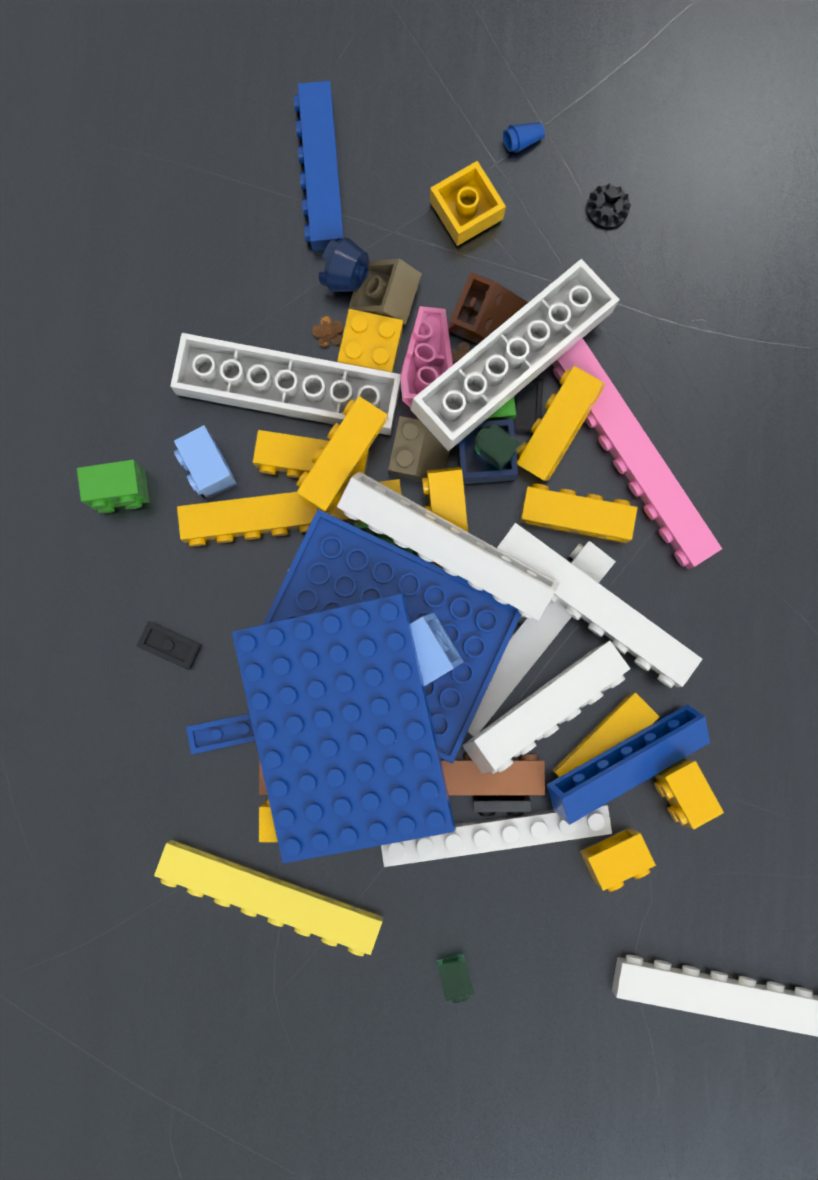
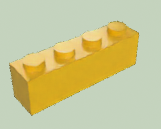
[516,365,606,481]
[296,396,389,512]
[253,430,369,486]
[422,467,468,577]
[519,484,638,543]
[552,692,659,778]

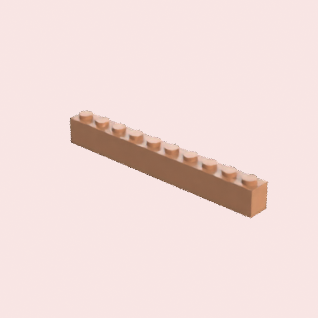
[259,754,545,795]

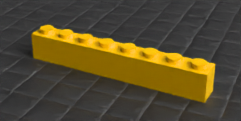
[177,479,401,547]

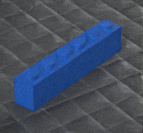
[294,81,344,251]
[547,704,710,825]

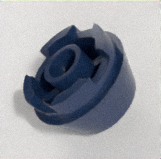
[319,238,369,292]

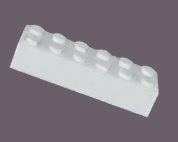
[462,641,630,774]

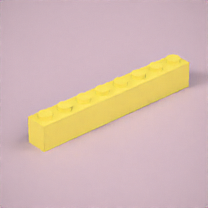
[154,840,383,956]

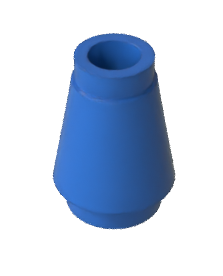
[503,122,545,153]

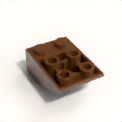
[448,272,529,344]

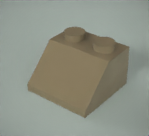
[347,259,422,325]
[388,416,450,483]

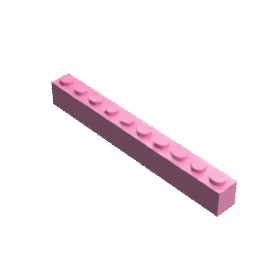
[552,338,722,570]

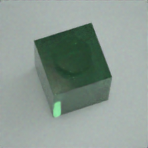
[474,423,521,471]
[437,954,474,1003]

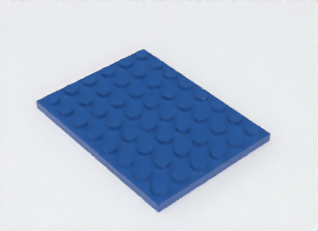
[262,509,521,764]
[232,593,456,863]

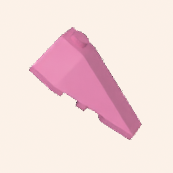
[400,306,453,408]

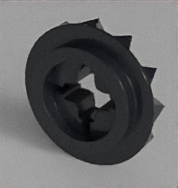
[587,183,631,227]

